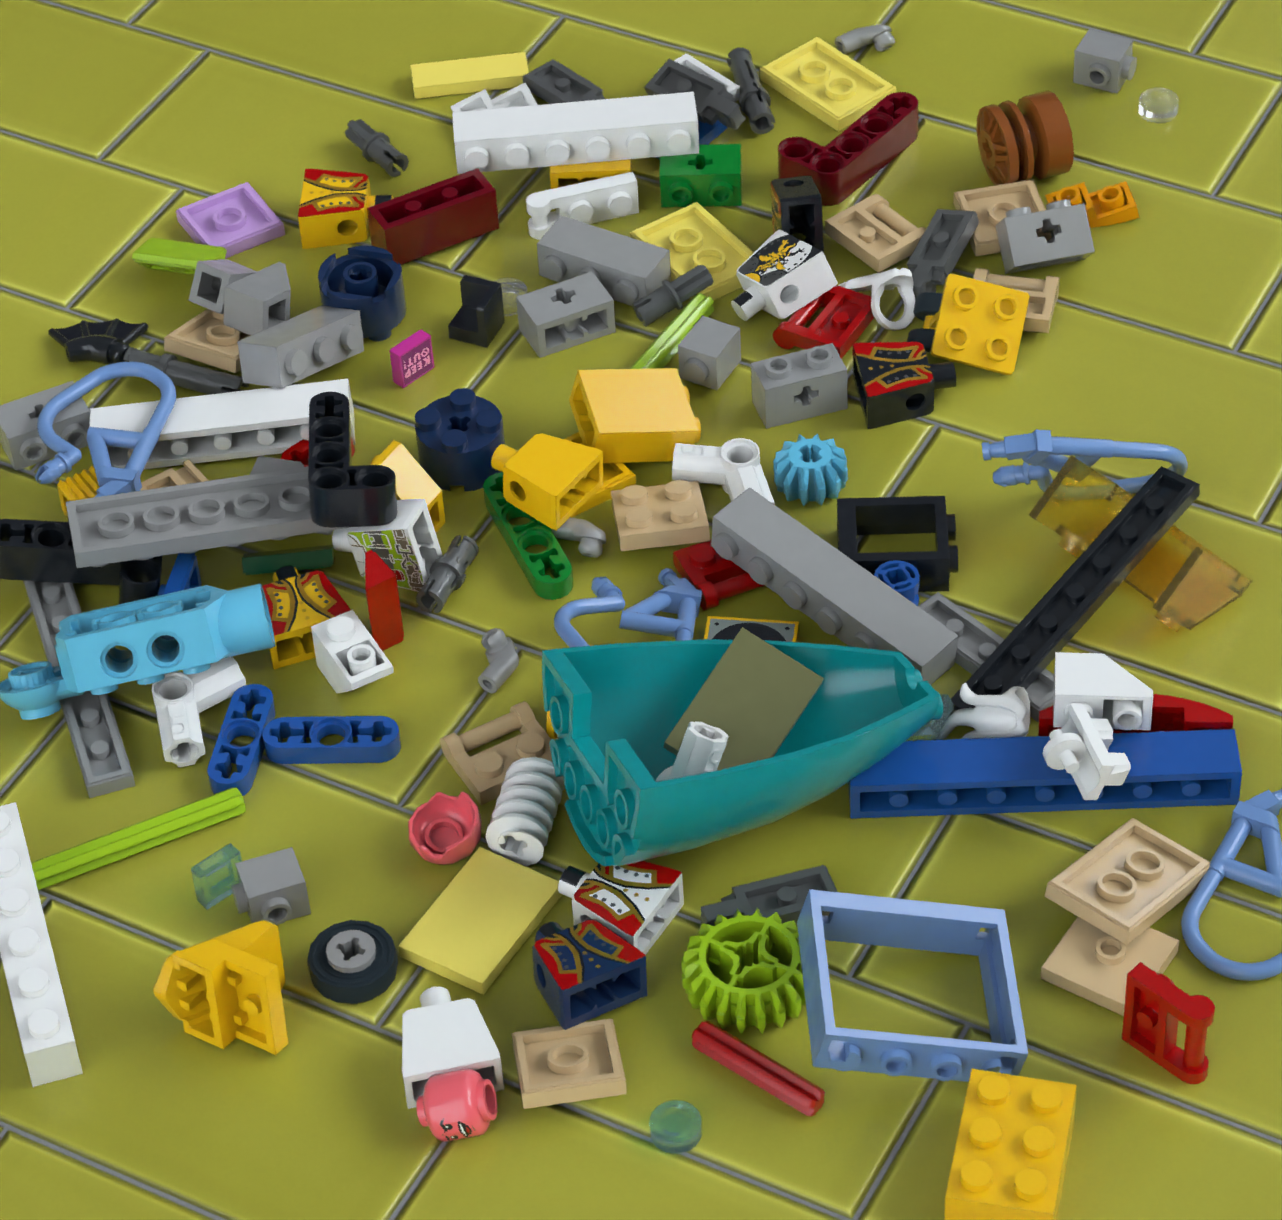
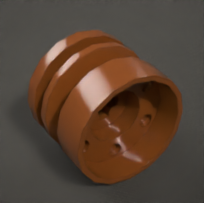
[976,90,1074,185]

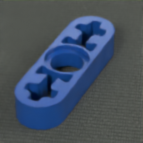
[207,684,276,796]
[262,716,401,764]

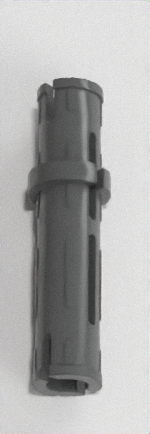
[727,48,775,134]
[123,347,249,395]

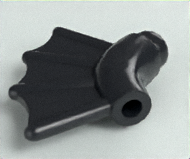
[48,318,148,365]

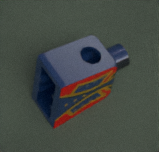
[532,920,647,1030]

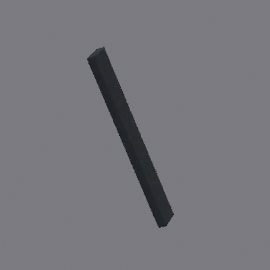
[946,466,1200,729]

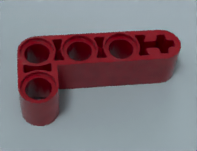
[778,92,918,206]

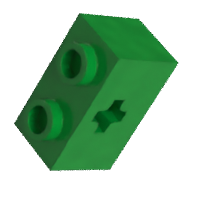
[659,144,742,208]

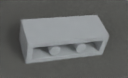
[537,216,671,306]
[238,305,364,389]

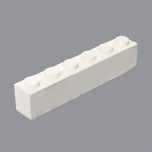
[452,92,699,174]
[89,379,355,469]
[0,802,83,1087]

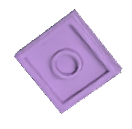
[176,182,285,259]

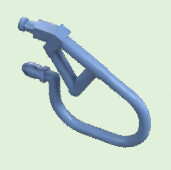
[35,361,176,497]
[982,429,1188,498]
[554,568,702,648]
[1181,789,1282,981]

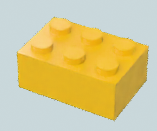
[944,1069,1077,1220]

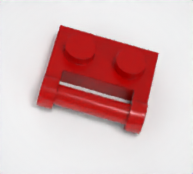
[772,285,874,359]
[673,539,765,611]
[1122,962,1215,1084]

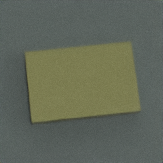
[663,627,824,771]

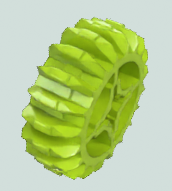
[681,907,806,1035]

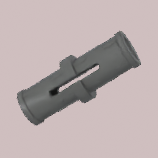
[416,535,479,613]

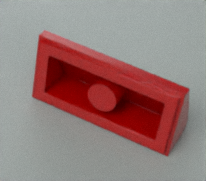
[365,550,404,651]

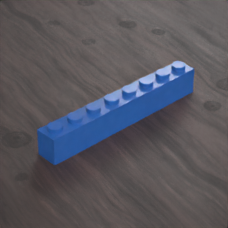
[848,729,1242,819]

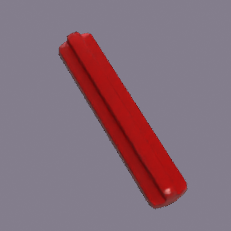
[691,1021,825,1116]

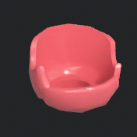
[408,791,482,865]

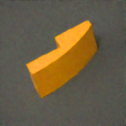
[1045,181,1140,228]

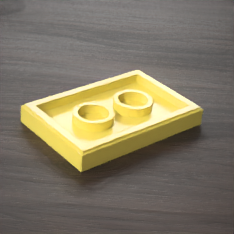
[760,37,896,131]
[630,202,754,300]
[398,847,563,995]

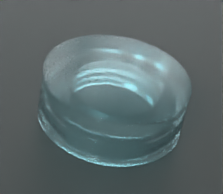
[649,1100,702,1154]

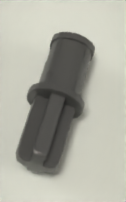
[345,119,409,177]
[631,265,713,327]

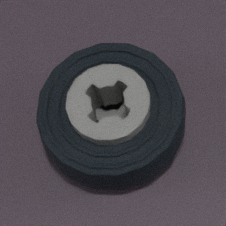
[307,920,398,1004]

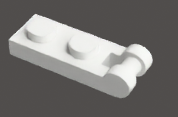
[526,172,639,239]

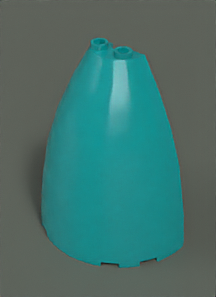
[542,639,943,866]

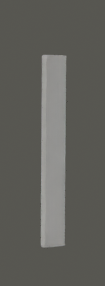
[23,580,136,798]

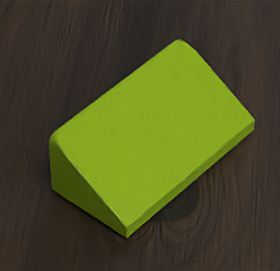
[132,238,227,275]

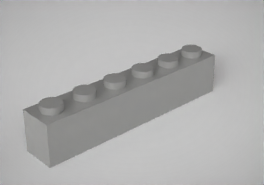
[711,487,959,685]

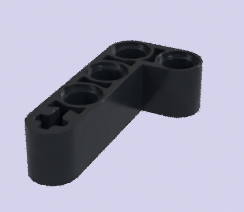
[308,392,397,528]
[0,519,162,604]

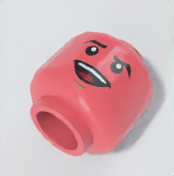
[416,1069,498,1141]

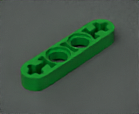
[483,472,573,600]

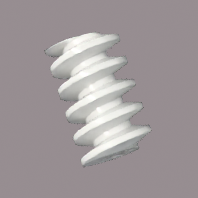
[485,757,565,866]

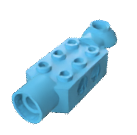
[0,583,275,720]

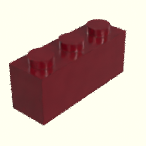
[367,168,499,265]

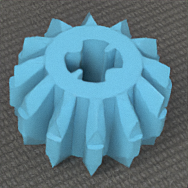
[773,433,848,506]

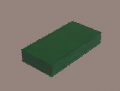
[242,545,335,575]

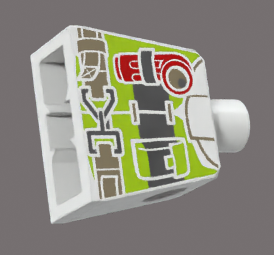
[332,499,443,592]

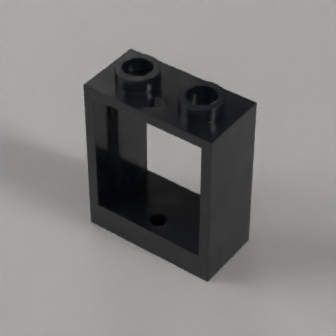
[837,496,958,592]

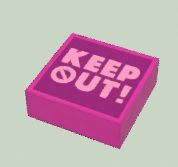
[389,329,435,388]

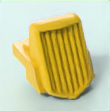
[153,920,289,1055]

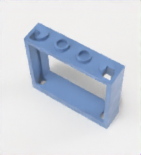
[797,889,1028,1082]

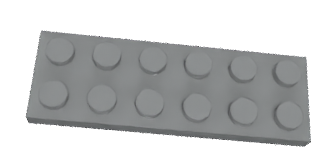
[66,466,349,568]

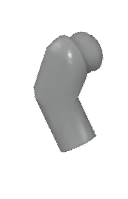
[835,23,895,54]
[550,518,606,558]
[478,628,519,693]

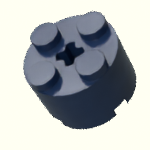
[318,246,406,341]
[415,388,505,491]

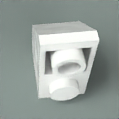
[311,609,394,694]
[1053,652,1153,730]

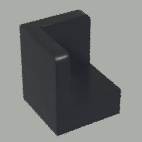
[448,275,505,348]

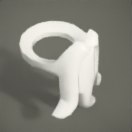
[838,268,916,331]
[932,683,1031,740]

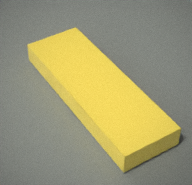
[410,52,529,99]

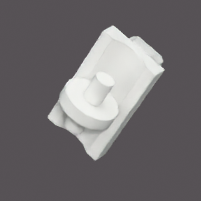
[1043,703,1131,800]

